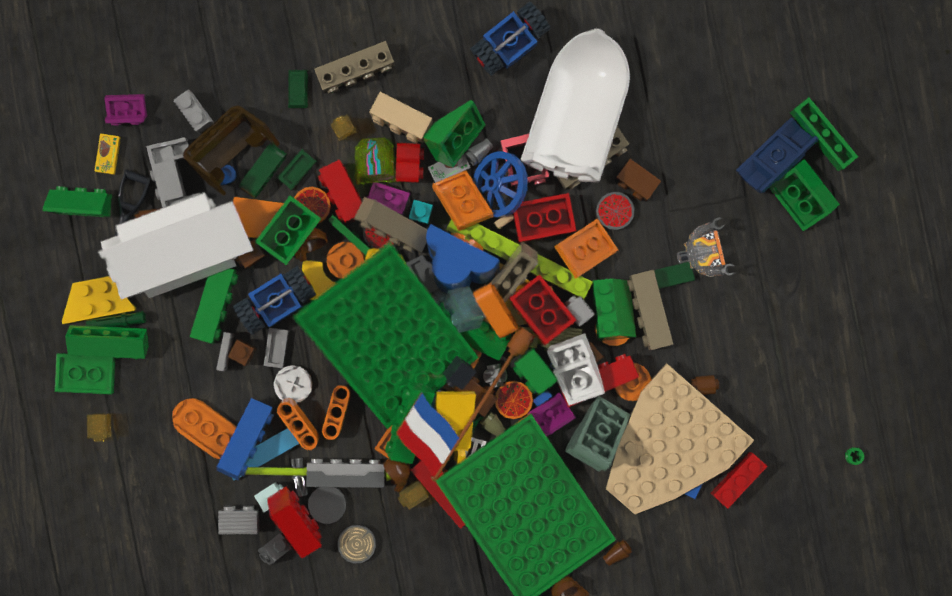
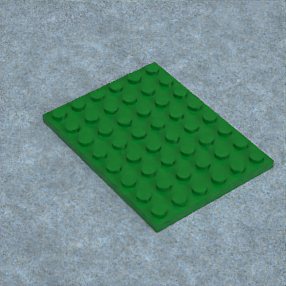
[294,242,479,429]
[435,413,616,596]

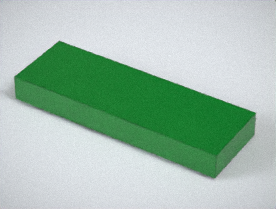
[329,215,372,255]

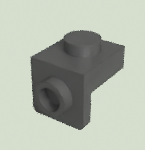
[258,533,291,565]

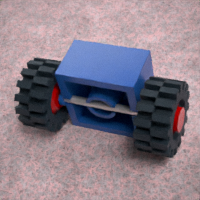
[470,1,551,76]
[234,266,316,335]

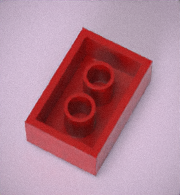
[318,159,362,224]
[513,193,576,243]
[508,275,576,346]
[267,486,322,558]

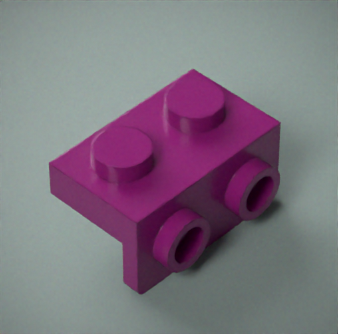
[105,94,147,125]
[368,181,410,215]
[527,393,575,437]

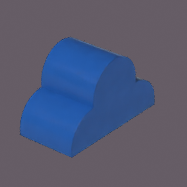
[426,225,500,295]

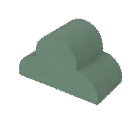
[565,396,630,471]

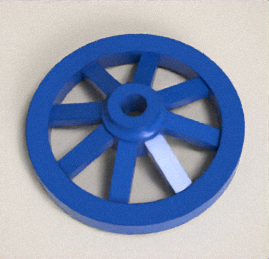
[473,151,528,218]

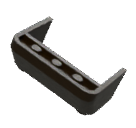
[183,106,280,196]

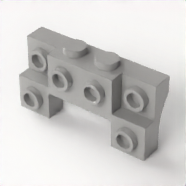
[146,137,201,208]

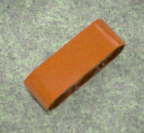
[473,283,519,338]
[322,385,351,440]
[277,398,319,450]

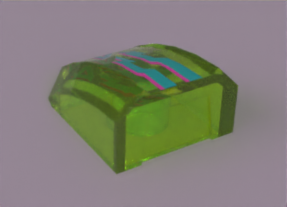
[355,138,395,184]

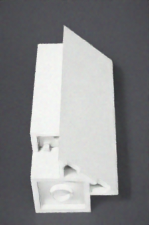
[98,193,253,299]

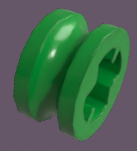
[845,448,864,465]

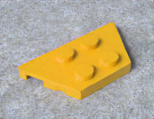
[62,276,136,324]

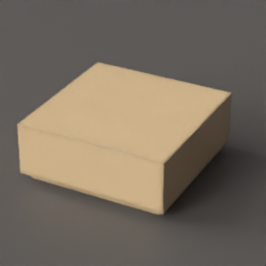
[494,214,514,229]

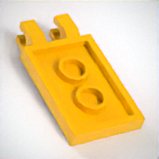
[435,391,476,464]

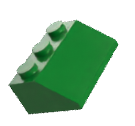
[769,159,840,231]
[43,186,112,217]
[255,195,321,265]
[591,279,636,341]

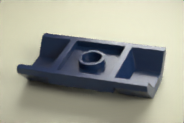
[736,117,819,193]

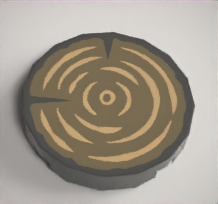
[338,525,376,563]

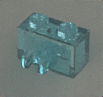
[444,286,484,333]

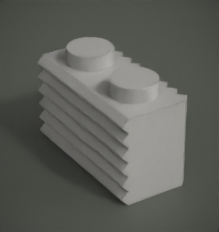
[174,90,214,133]
[565,295,594,326]
[218,505,259,534]

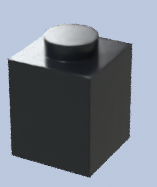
[443,356,477,391]

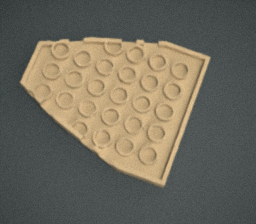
[606,363,754,514]

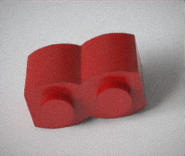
[396,143,424,183]

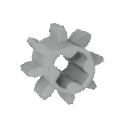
[483,364,507,387]

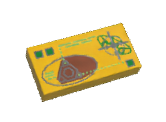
[95,134,121,175]

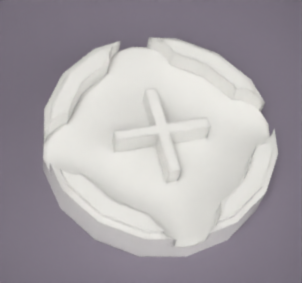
[274,365,313,403]

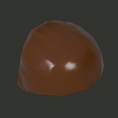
[295,228,328,262]
[383,459,411,492]
[552,576,589,596]

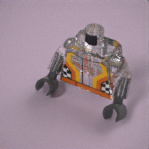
[677,217,736,277]

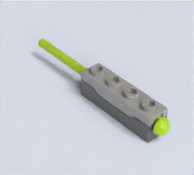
[245,459,392,488]

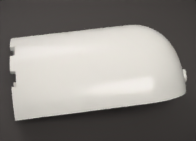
[521,29,630,182]

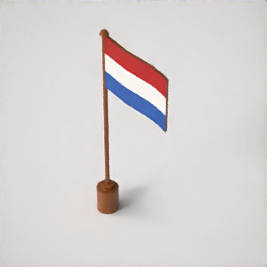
[397,326,536,482]

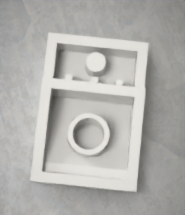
[547,334,605,405]

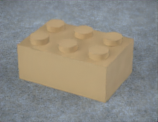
[369,92,433,144]

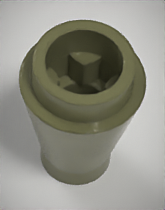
[480,412,506,436]

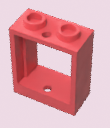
[501,134,549,189]

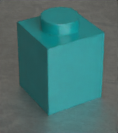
[409,200,433,225]

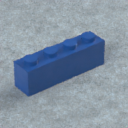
[217,398,274,480]

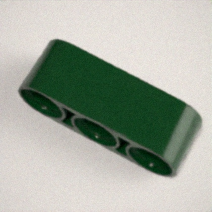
[239,143,287,199]

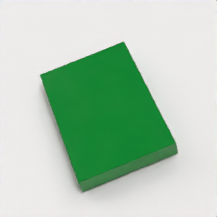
[55,353,115,394]

